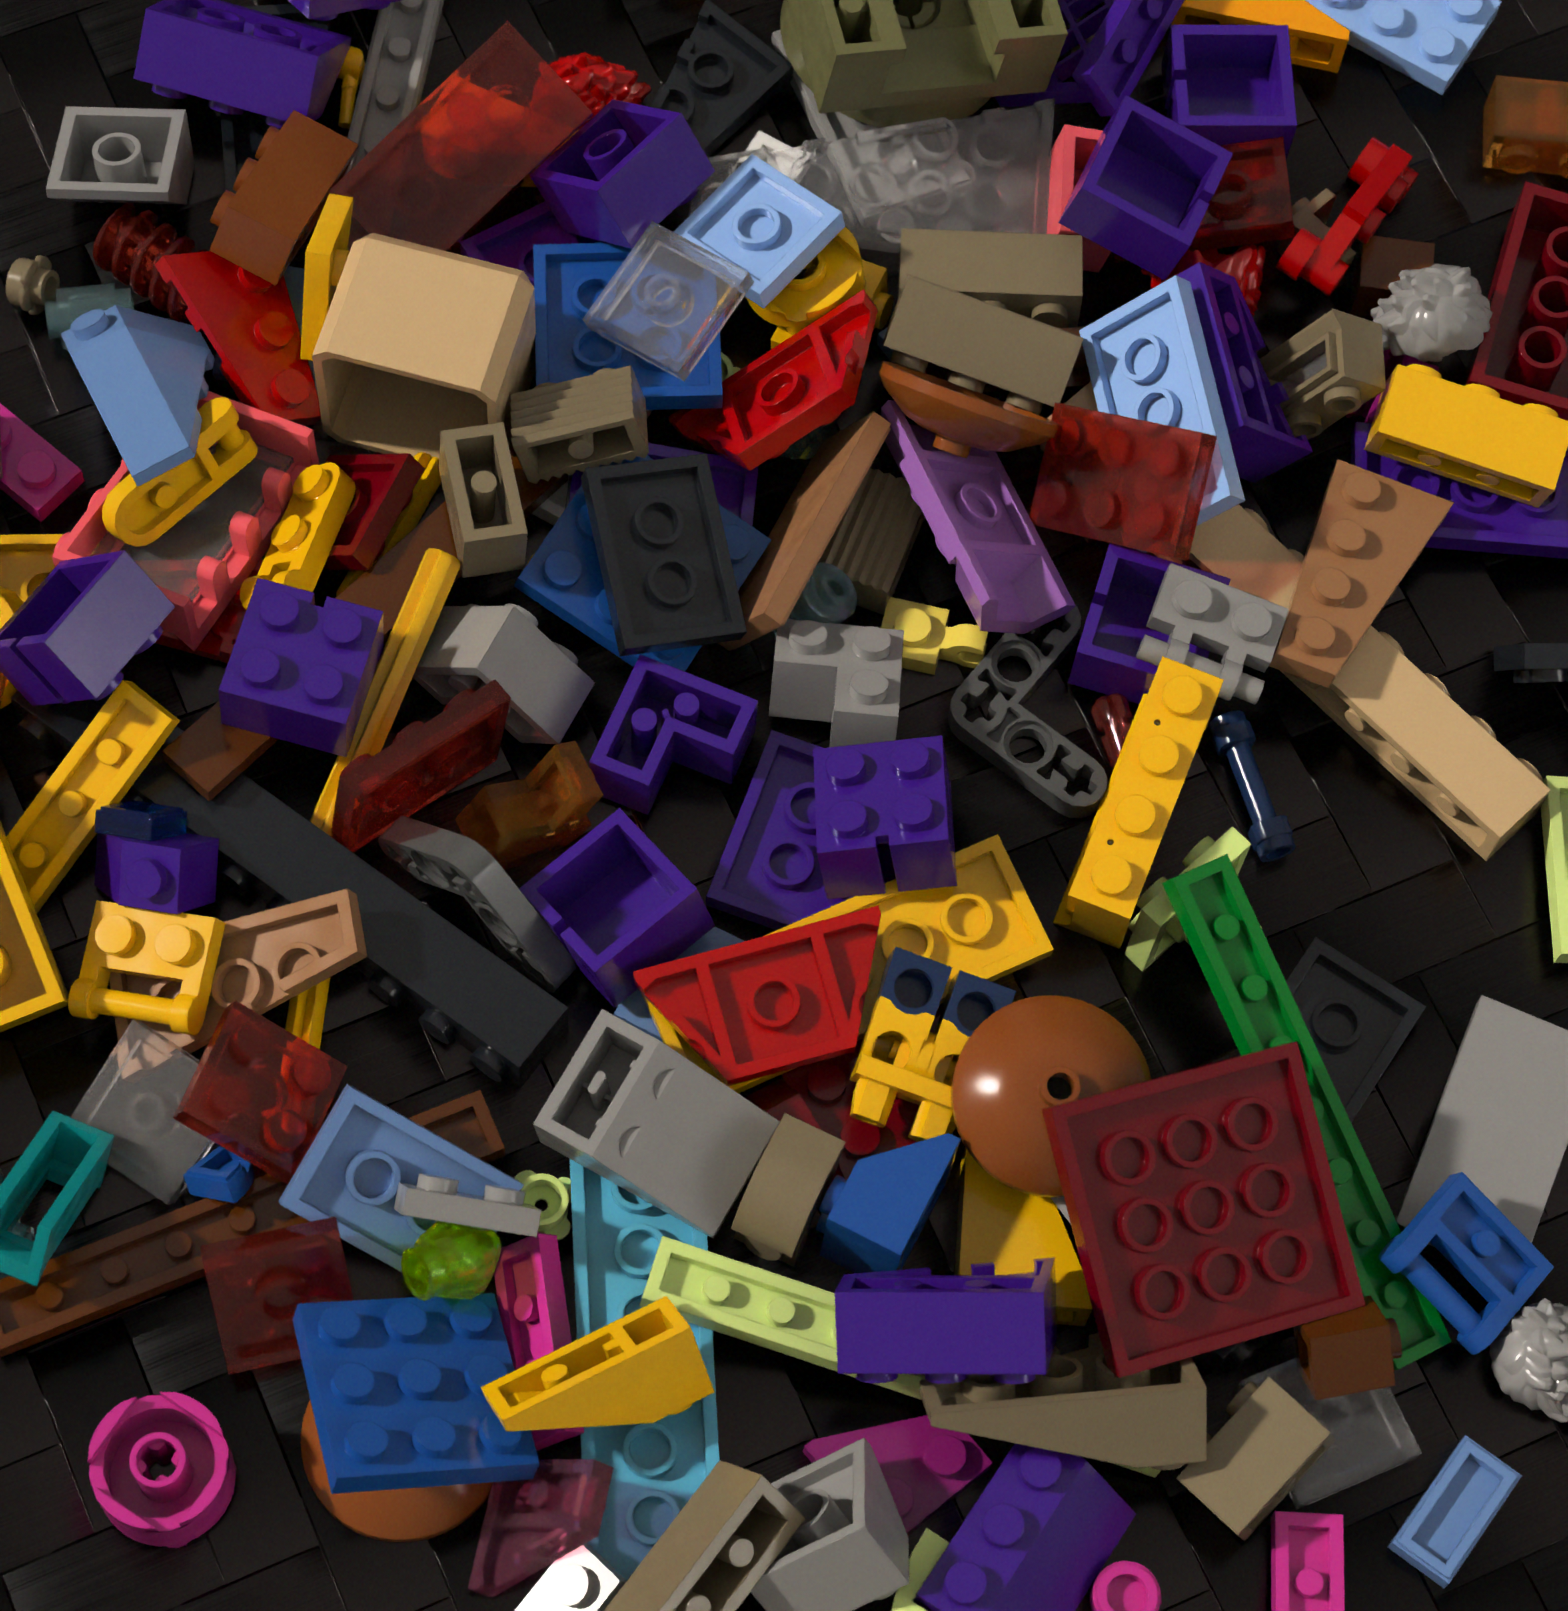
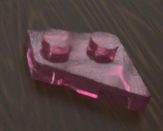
[468,1459,614,1597]

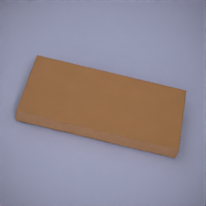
[718,411,891,651]

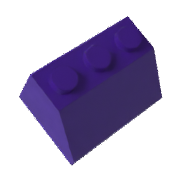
[134,0,351,129]
[913,1443,1136,1611]

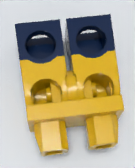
[849,947,1016,1142]

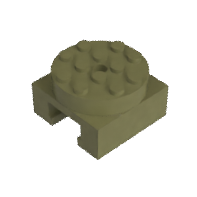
[780,0,1068,131]

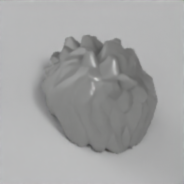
[1371,263,1493,362]
[1489,1298,1568,1423]

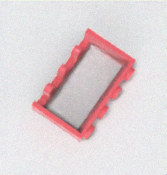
[52,391,319,652]

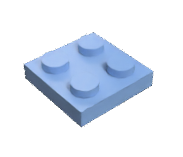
[671,154,845,309]

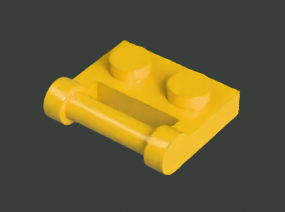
[68,900,226,1035]

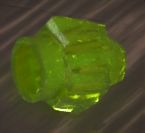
[401,1221,501,1301]

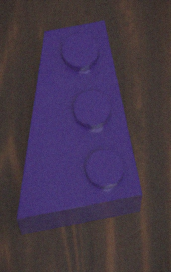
[1177,262,1313,483]
[835,1257,1057,1384]

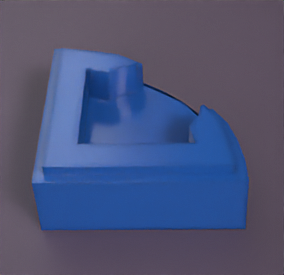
[183,1140,255,1203]

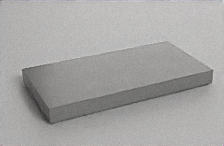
[1395,995,1568,1247]

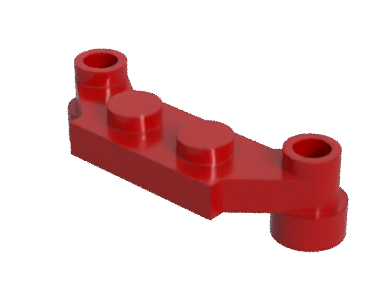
[1276,137,1419,296]

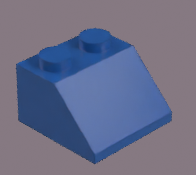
[816,1133,961,1273]

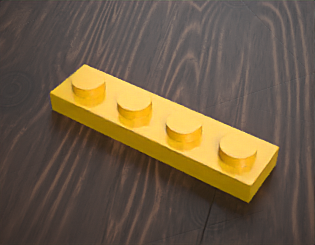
[6,680,180,913]

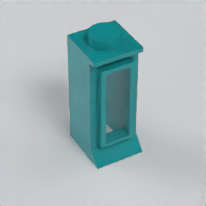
[0,1111,115,1287]

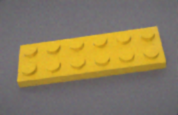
[641,834,1054,1093]

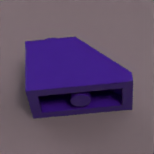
[94,821,219,914]

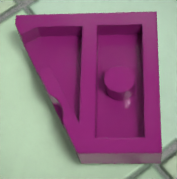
[803,1415,993,1536]

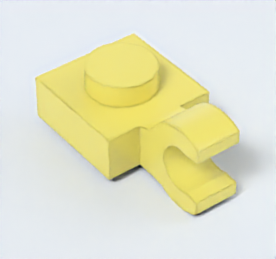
[881,597,988,675]

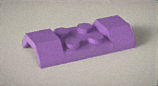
[881,400,1076,634]

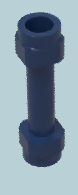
[1208,710,1296,862]

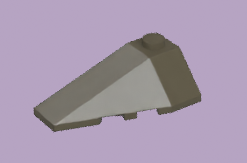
[920,1333,1207,1470]

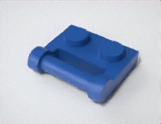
[1378,1172,1554,1355]

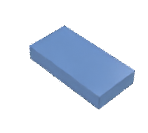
[1388,1435,1522,1588]

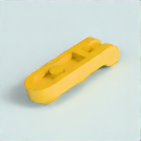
[102,397,258,547]
[240,462,356,610]

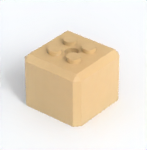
[312,233,536,458]

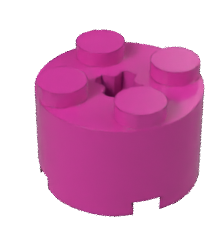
[88,1392,236,1548]

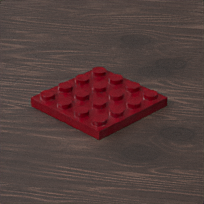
[1042,1042,1366,1378]

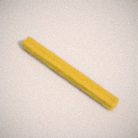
[310,548,461,844]

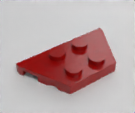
[668,289,878,471]
[633,906,881,1086]

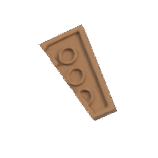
[1269,459,1454,688]
[109,888,367,1084]

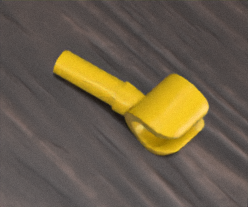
[337,46,365,129]

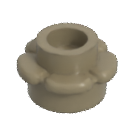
[6,255,60,315]

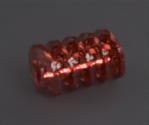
[93,202,207,324]

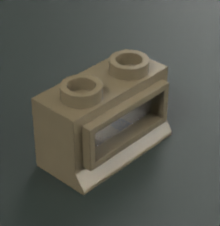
[1259,309,1386,440]

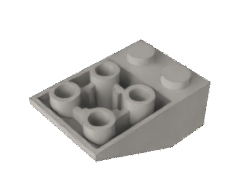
[533,1009,780,1239]

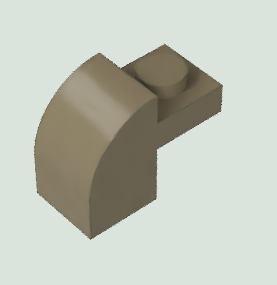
[731,1113,846,1267]

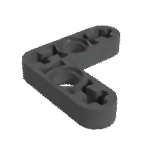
[948,606,1107,819]
[378,816,577,993]

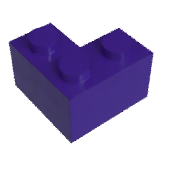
[589,654,758,815]

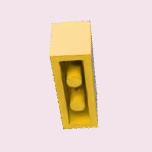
[1364,364,1568,508]

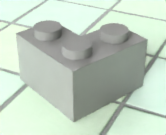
[413,603,595,744]
[769,619,904,747]

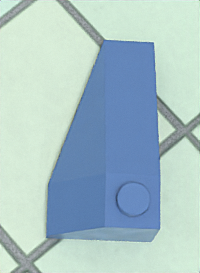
[61,305,215,486]

